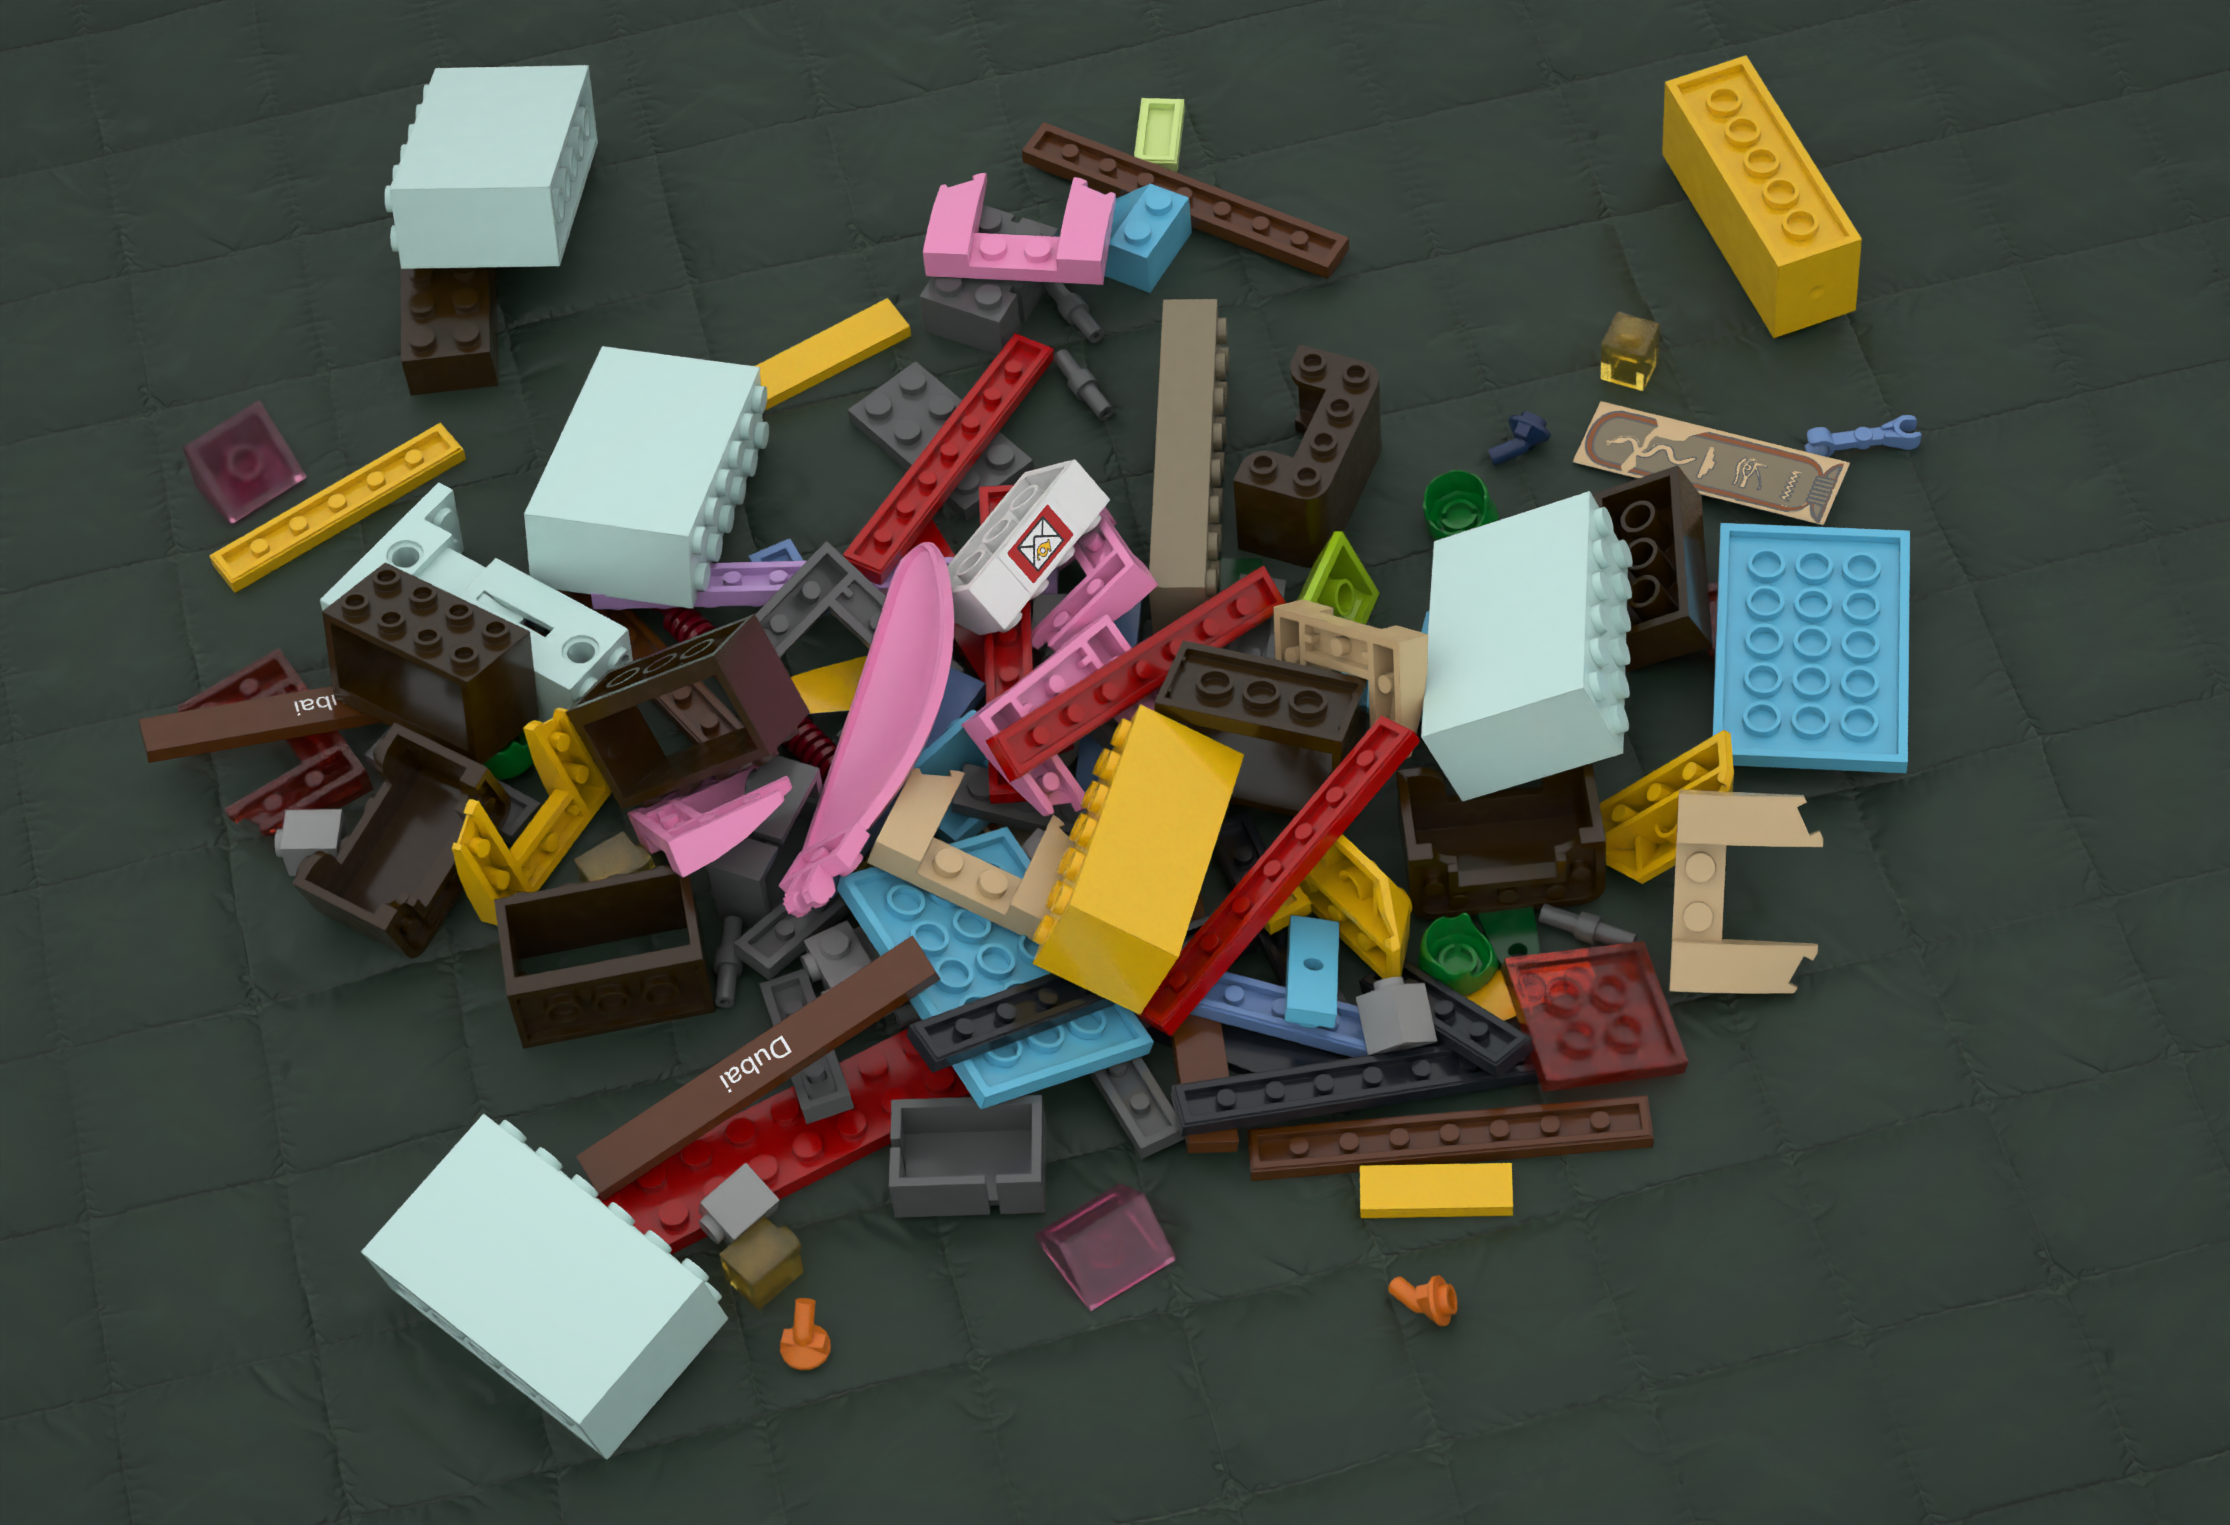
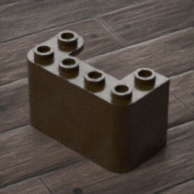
[1233,344,1382,568]
[292,723,511,959]
[1396,763,1606,919]

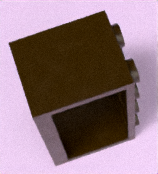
[322,562,539,765]
[566,614,810,810]
[1154,641,1368,817]
[494,865,716,1049]

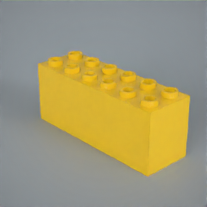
[1662,55,1862,338]
[1032,704,1244,1015]

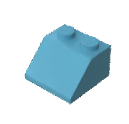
[1105,184,1192,293]

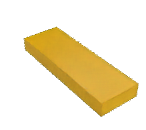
[1360,1163,1513,1218]

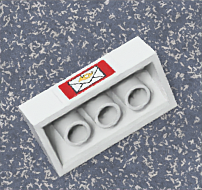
[947,459,1110,635]

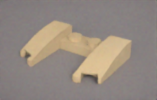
[1274,599,1428,759]
[867,768,1075,940]
[1670,789,1823,994]

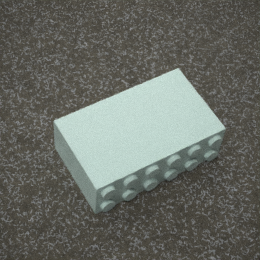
[385,65,598,269]
[524,346,769,609]
[1421,491,1633,802]
[361,1114,728,1460]

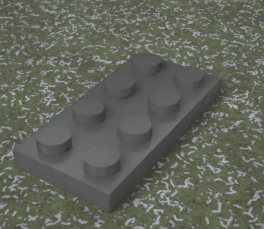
[848,361,1034,521]

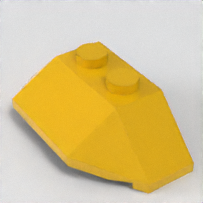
[1599,730,1734,884]
[1299,834,1412,979]

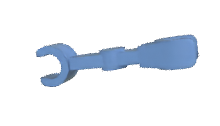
[1805,415,1922,457]

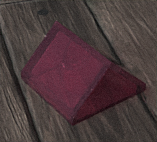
[182,400,307,524]
[1035,1183,1175,1311]

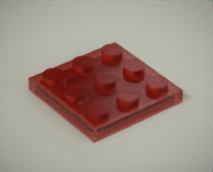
[1501,941,1688,1092]

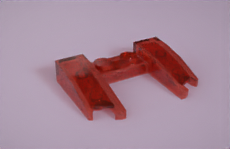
[178,648,374,837]

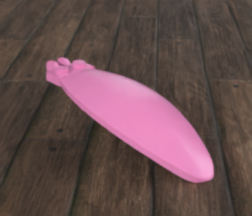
[779,542,954,918]

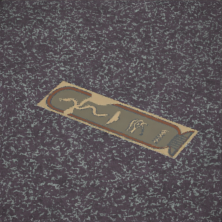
[1573,401,1850,525]

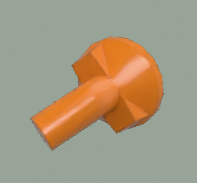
[1388,1275,1457,1327]
[780,1298,831,1370]

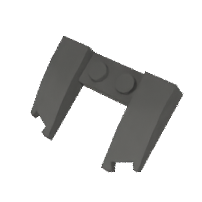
[755,541,964,740]

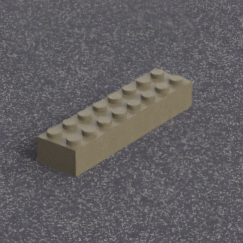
[1149,299,1230,634]

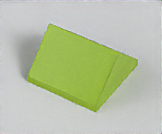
[1297,531,1380,625]

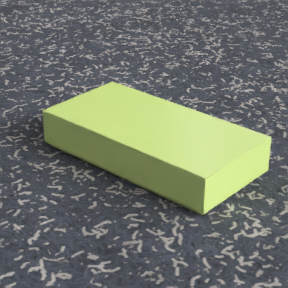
[1134,98,1185,172]

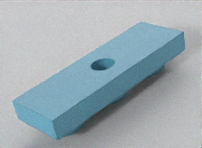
[1284,915,1339,1028]

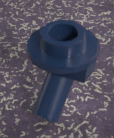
[1488,411,1551,466]

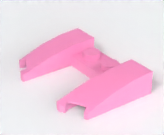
[923,173,1116,285]
[1032,506,1159,652]
[961,614,1160,817]
[627,764,792,877]

